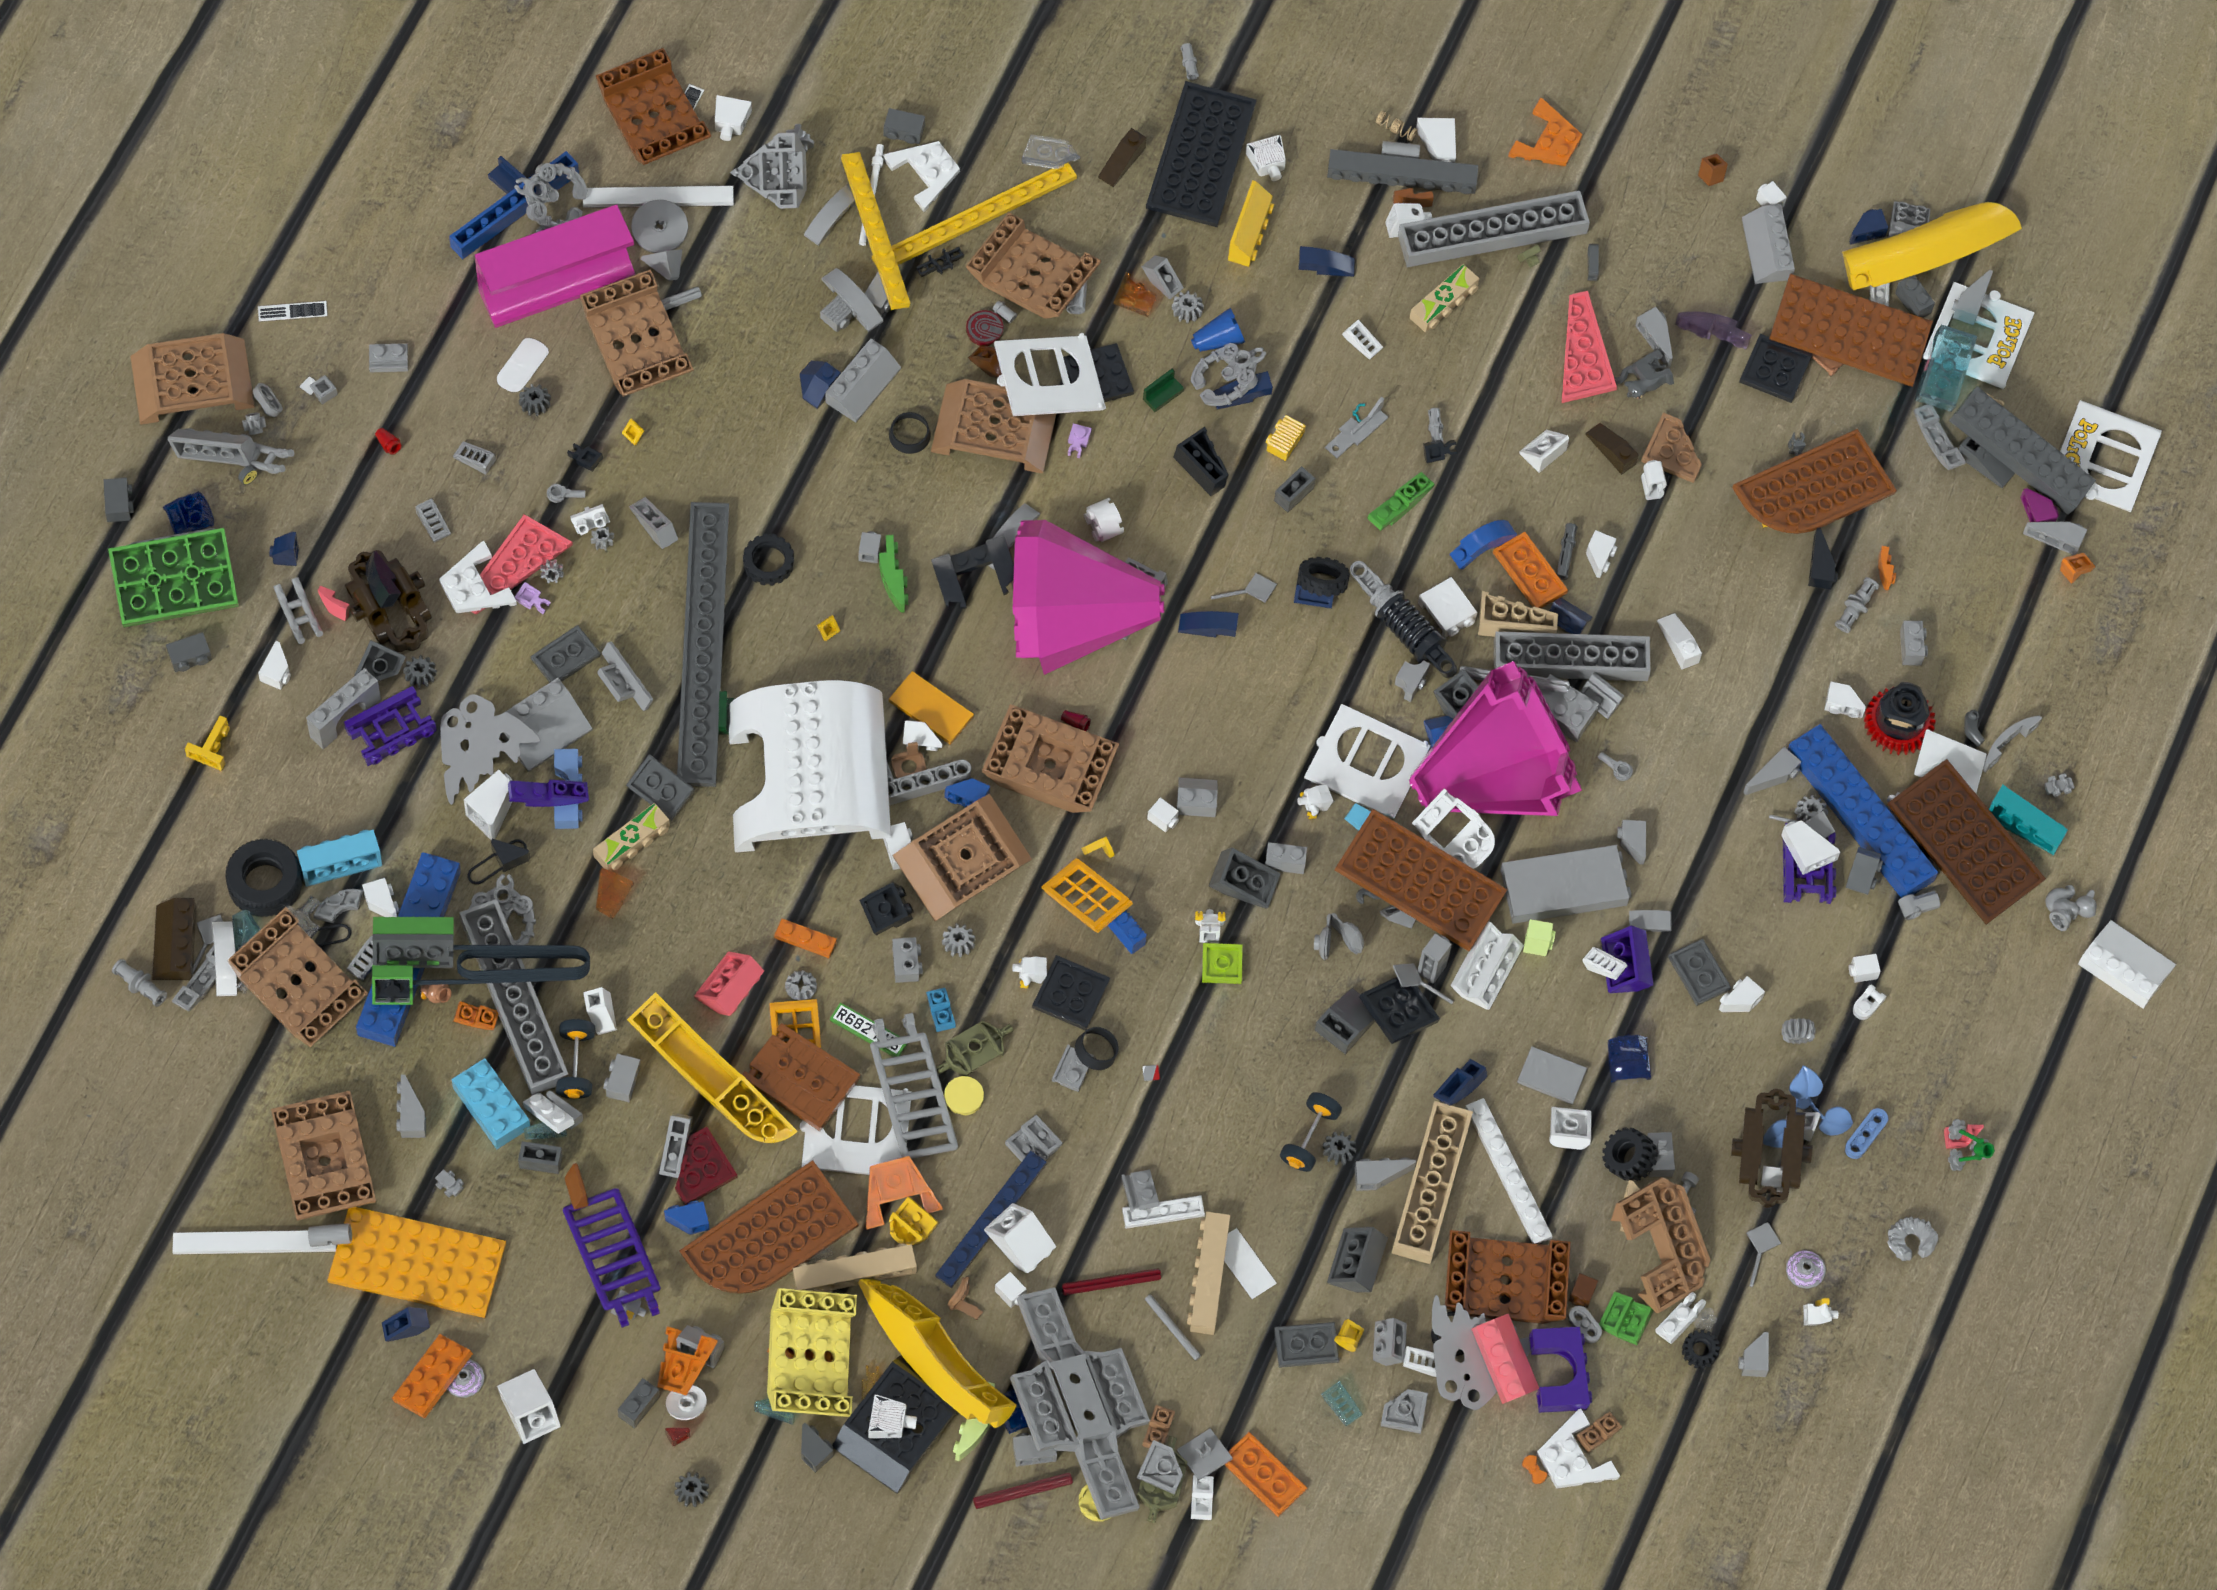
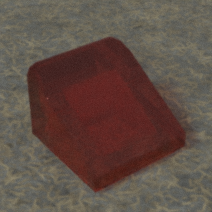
[665,1428,691,1446]

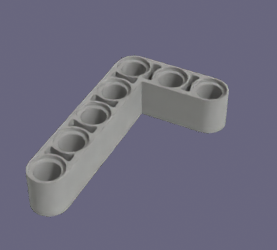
[887,760,971,805]

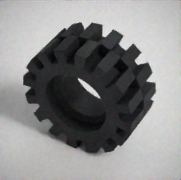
[1682,1329,1720,1369]

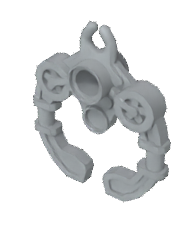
[514,163,588,229]
[1191,343,1266,406]
[464,874,536,945]

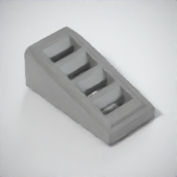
[453,441,496,474]
[415,499,451,543]
[347,936,373,981]
[547,1091,583,1129]

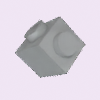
[859,531,881,564]

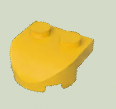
[889,1197,940,1245]

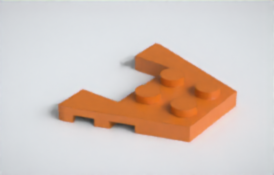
[1508,98,1583,166]
[866,1156,943,1230]
[657,1326,718,1395]

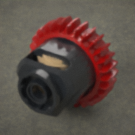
[1864,682,1936,756]

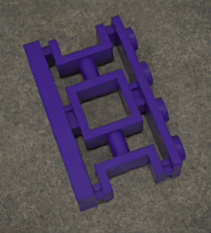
[344,686,436,766]
[1783,823,1836,904]

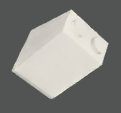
[464,770,512,840]
[984,1203,1056,1273]
[497,1369,561,1444]

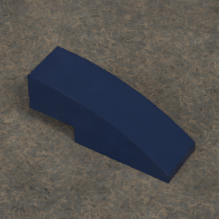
[1298,246,1355,277]
[1213,371,1273,410]
[1178,611,1239,638]
[1433,1059,1488,1106]

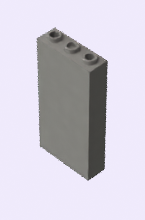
[1500,845,1631,924]

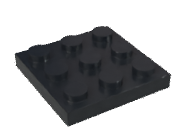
[1739,333,1813,403]
[1063,343,1134,402]
[1032,955,1110,1031]
[1359,977,1440,1044]

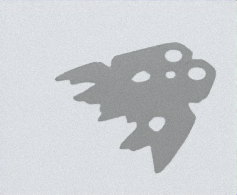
[440,694,540,805]
[1432,1295,1531,1410]

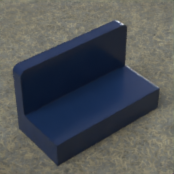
[488,156,526,194]
[1294,581,1334,609]
[1549,598,1593,634]

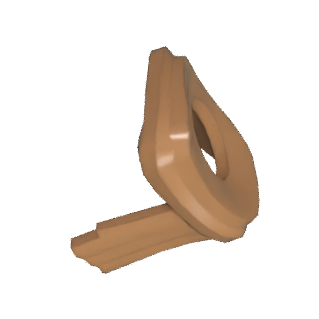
[891,742,927,779]
[948,1276,983,1320]

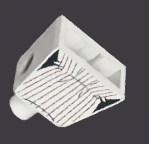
[1246,135,1286,181]
[868,1395,917,1438]

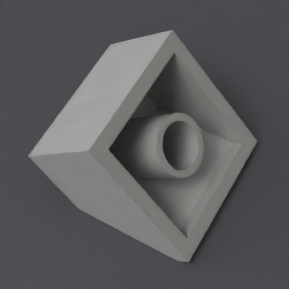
[1177,778,1218,817]
[676,1325,725,1368]

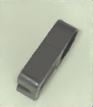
[1587,244,1599,281]

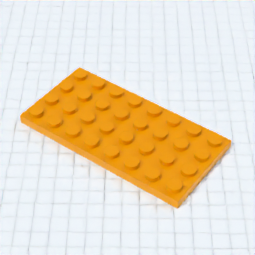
[327,1207,506,1318]

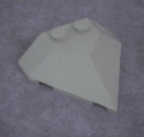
[730,133,807,209]

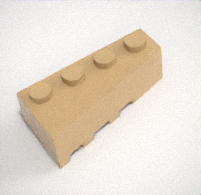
[1478,591,1558,637]

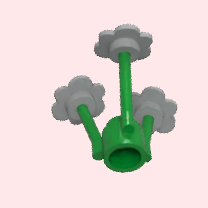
[1948,1119,1995,1171]

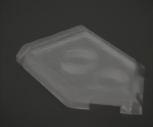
[1022,134,1081,169]

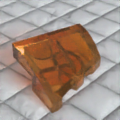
[1113,272,1157,317]
[596,868,634,919]

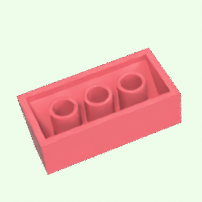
[1471,1313,1539,1404]

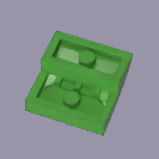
[1599,1291,1653,1345]

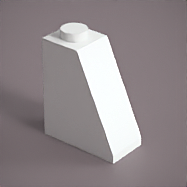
[1416,118,1456,163]
[1781,821,1840,875]

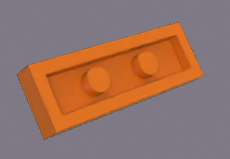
[774,919,837,958]

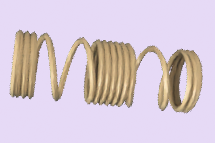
[1376,110,1417,142]

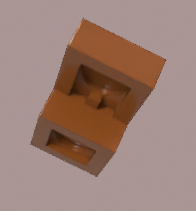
[1393,188,1434,208]

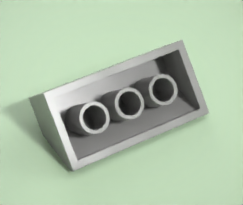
[1742,204,1795,284]
[825,338,901,423]
[168,428,256,466]

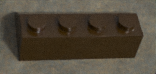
[152,898,196,980]

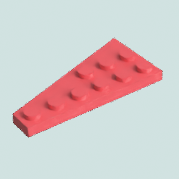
[1562,291,1617,403]
[471,514,573,615]

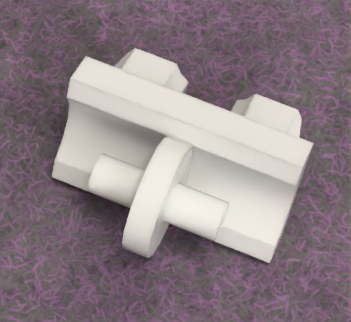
[570,504,610,535]

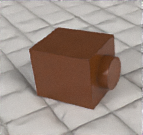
[1698,153,1728,186]

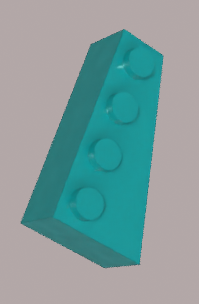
[1989,784,2068,855]

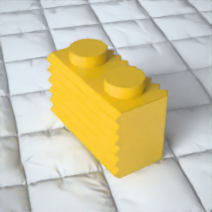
[1265,415,1306,461]

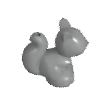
[2045,885,2097,931]

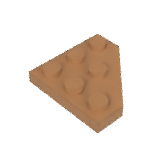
[1641,413,1702,483]

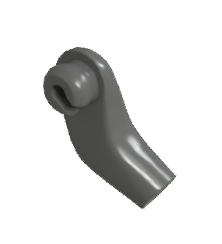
[1964,710,1985,747]

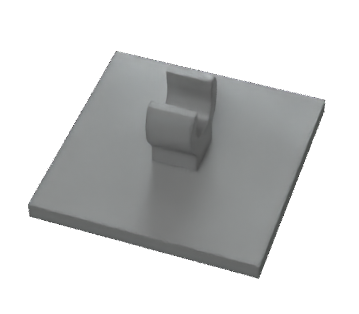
[1177,1428,1233,1480]

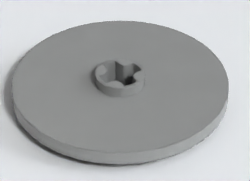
[631,200,688,253]

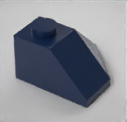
[800,360,841,409]

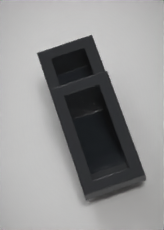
[366,551,401,608]

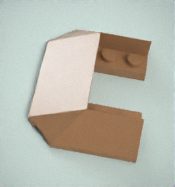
[1611,1177,1710,1313]

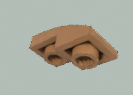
[1142,1405,1175,1448]
[1575,1412,1622,1453]

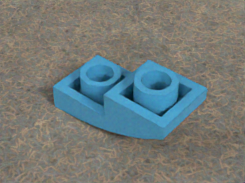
[926,988,956,1032]

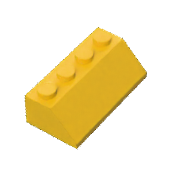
[1228,180,1275,267]

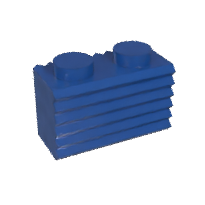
[1108,910,1147,954]

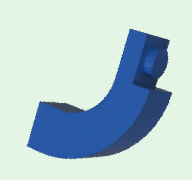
[1450,520,1518,569]

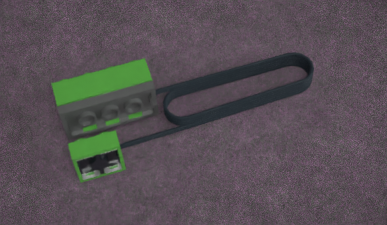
[372,917,590,1005]

